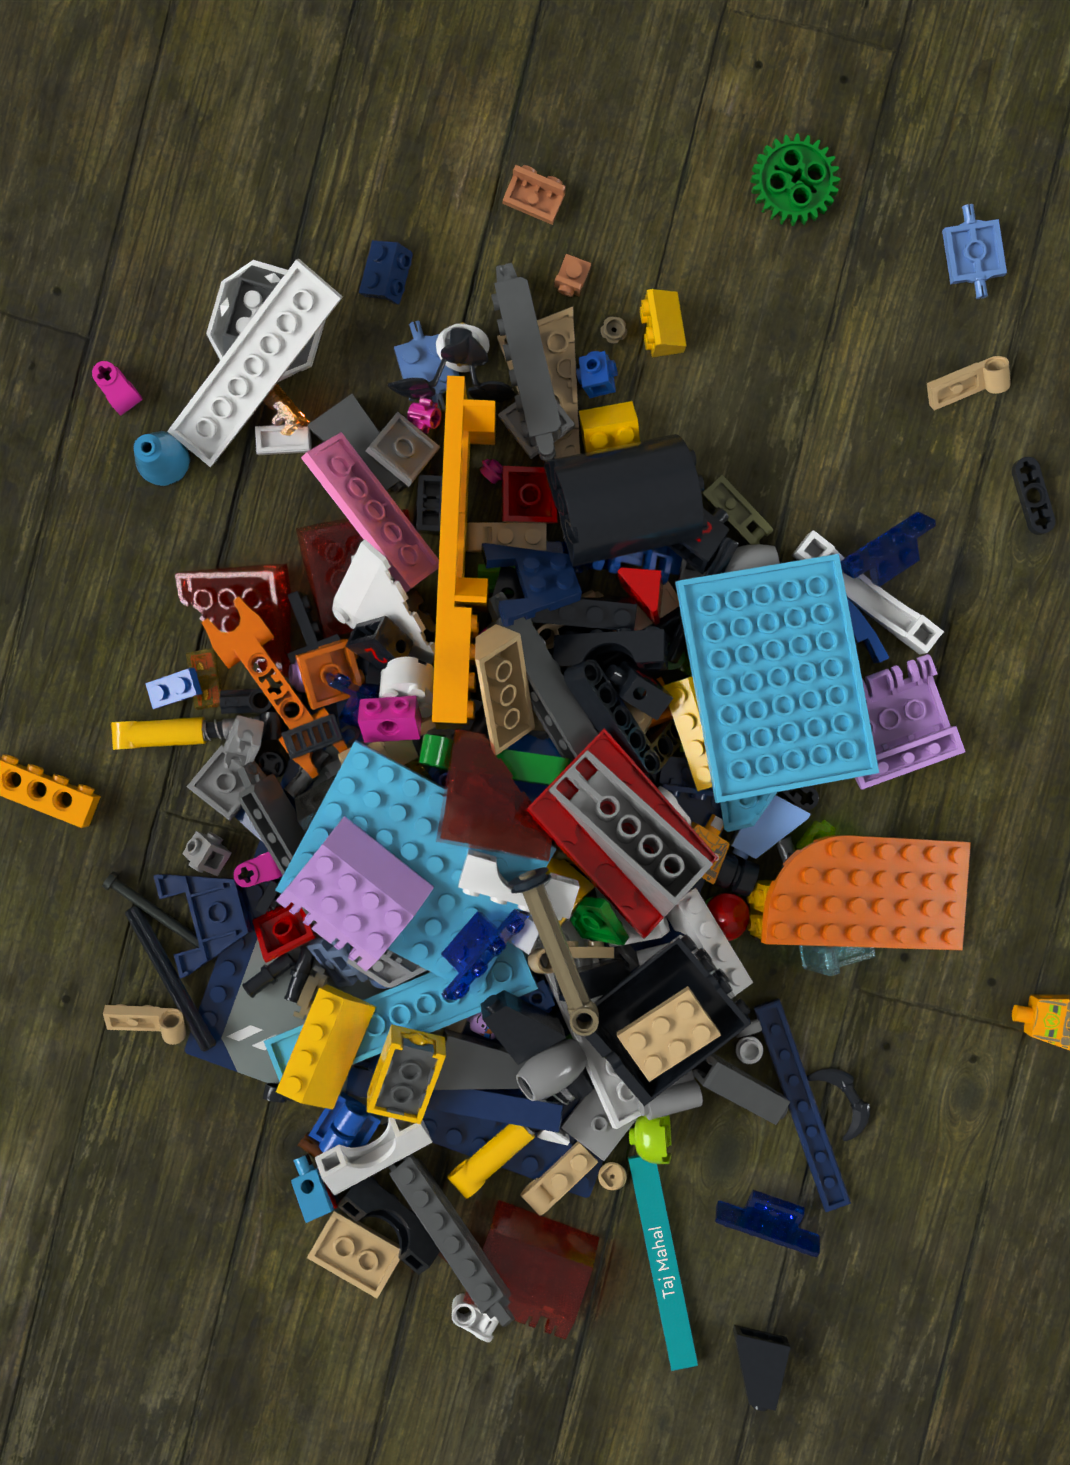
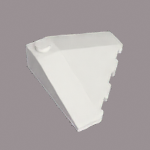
[332,539,435,664]

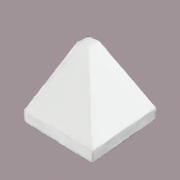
[537,1128,570,1146]

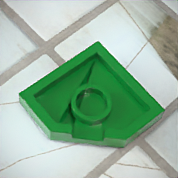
[570,896,629,946]

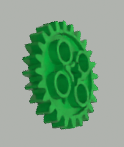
[750,134,840,226]

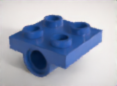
[309,1091,383,1153]

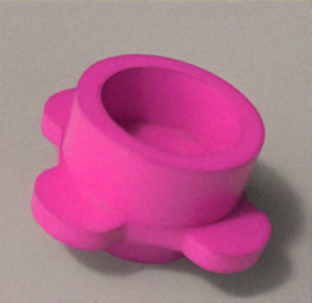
[480,459,502,484]

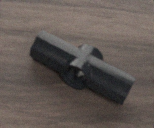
[219,687,305,714]

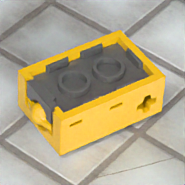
[367,1024,446,1124]

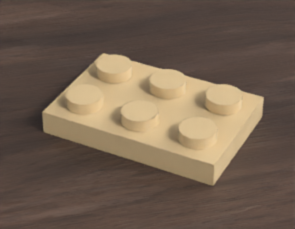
[617,986,721,1082]
[307,1208,400,1298]

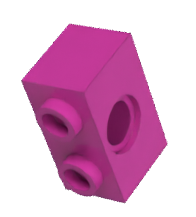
[358,696,422,743]

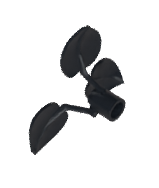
[387,328,516,403]

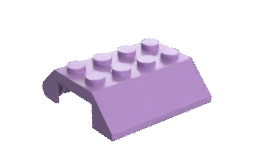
[855,654,965,789]
[276,816,434,971]

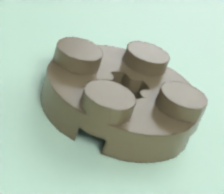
[293,965,330,1020]

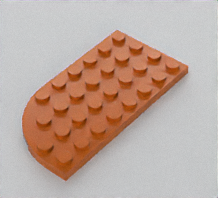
[761,835,971,950]

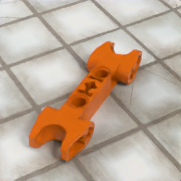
[201,597,348,779]

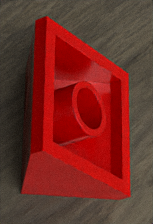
[502,466,557,524]
[617,568,663,626]
[252,902,318,963]

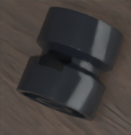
[711,853,760,897]

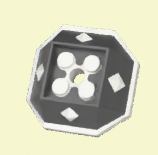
[206,260,325,382]

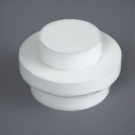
[736,1036,763,1064]

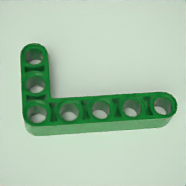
[419,734,572,786]

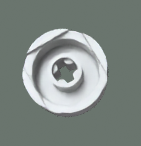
[379,657,434,718]

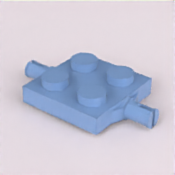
[942,204,1007,299]
[394,321,459,412]

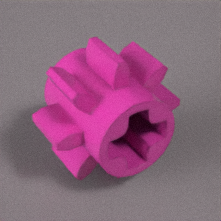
[407,398,441,434]

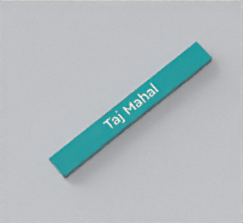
[628,1155,698,1371]

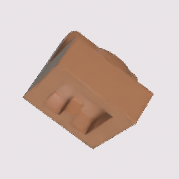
[554,254,591,297]

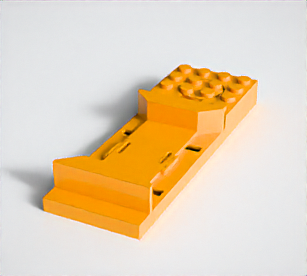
[432,376,496,725]

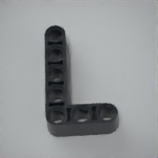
[564,660,682,776]

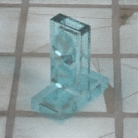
[799,945,876,976]

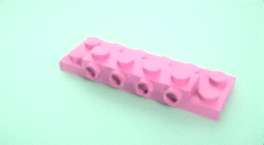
[301,432,439,592]

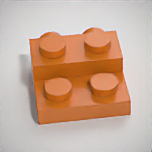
[295,639,366,710]

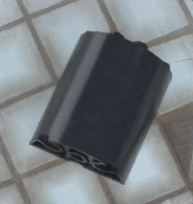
[544,434,707,567]
[577,934,751,1106]

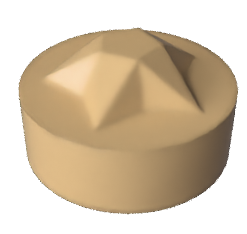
[598,1162,627,1191]

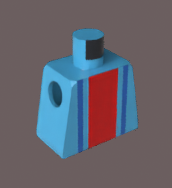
[291,1154,339,1223]

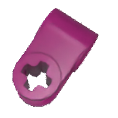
[92,361,143,416]
[233,852,283,887]

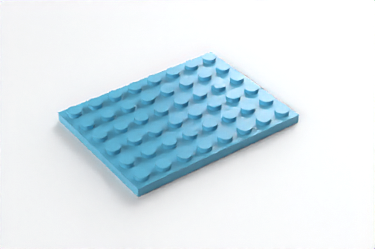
[675,554,879,803]
[275,740,557,995]

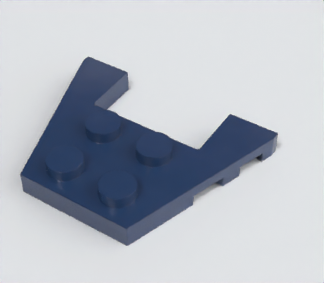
[481,543,582,627]
[154,874,252,978]

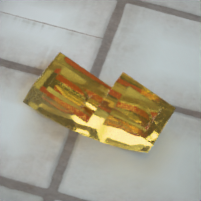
[186,648,222,710]

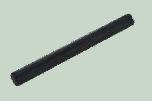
[125,906,216,1052]

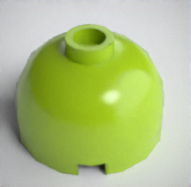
[629,1115,671,1164]

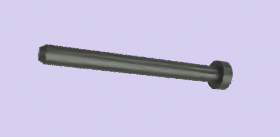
[102,871,199,948]

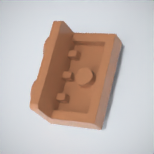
[503,165,566,225]

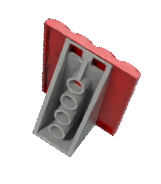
[527,728,718,939]

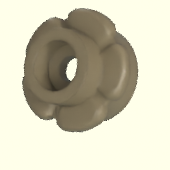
[601,317,627,344]

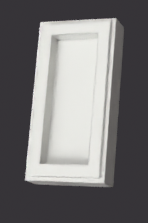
[255,424,312,455]

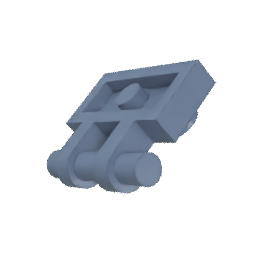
[307,937,369,987]

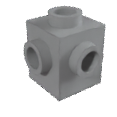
[182,831,231,876]

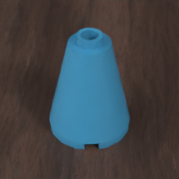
[134,431,190,486]

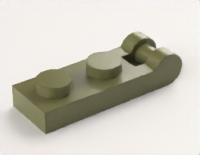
[702,475,773,545]

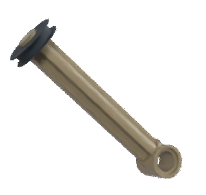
[508,867,599,1036]

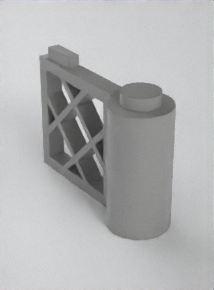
[638,1070,703,1120]

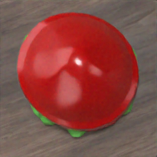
[705,892,749,941]

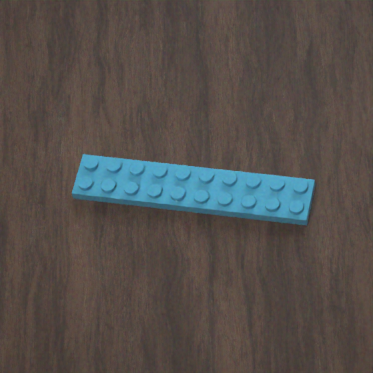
[264,941,539,1082]

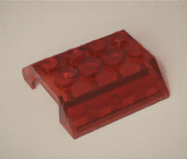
[462,1199,599,1340]

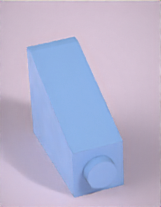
[729,795,811,860]

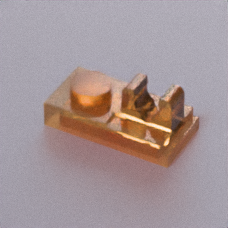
[263,384,310,436]

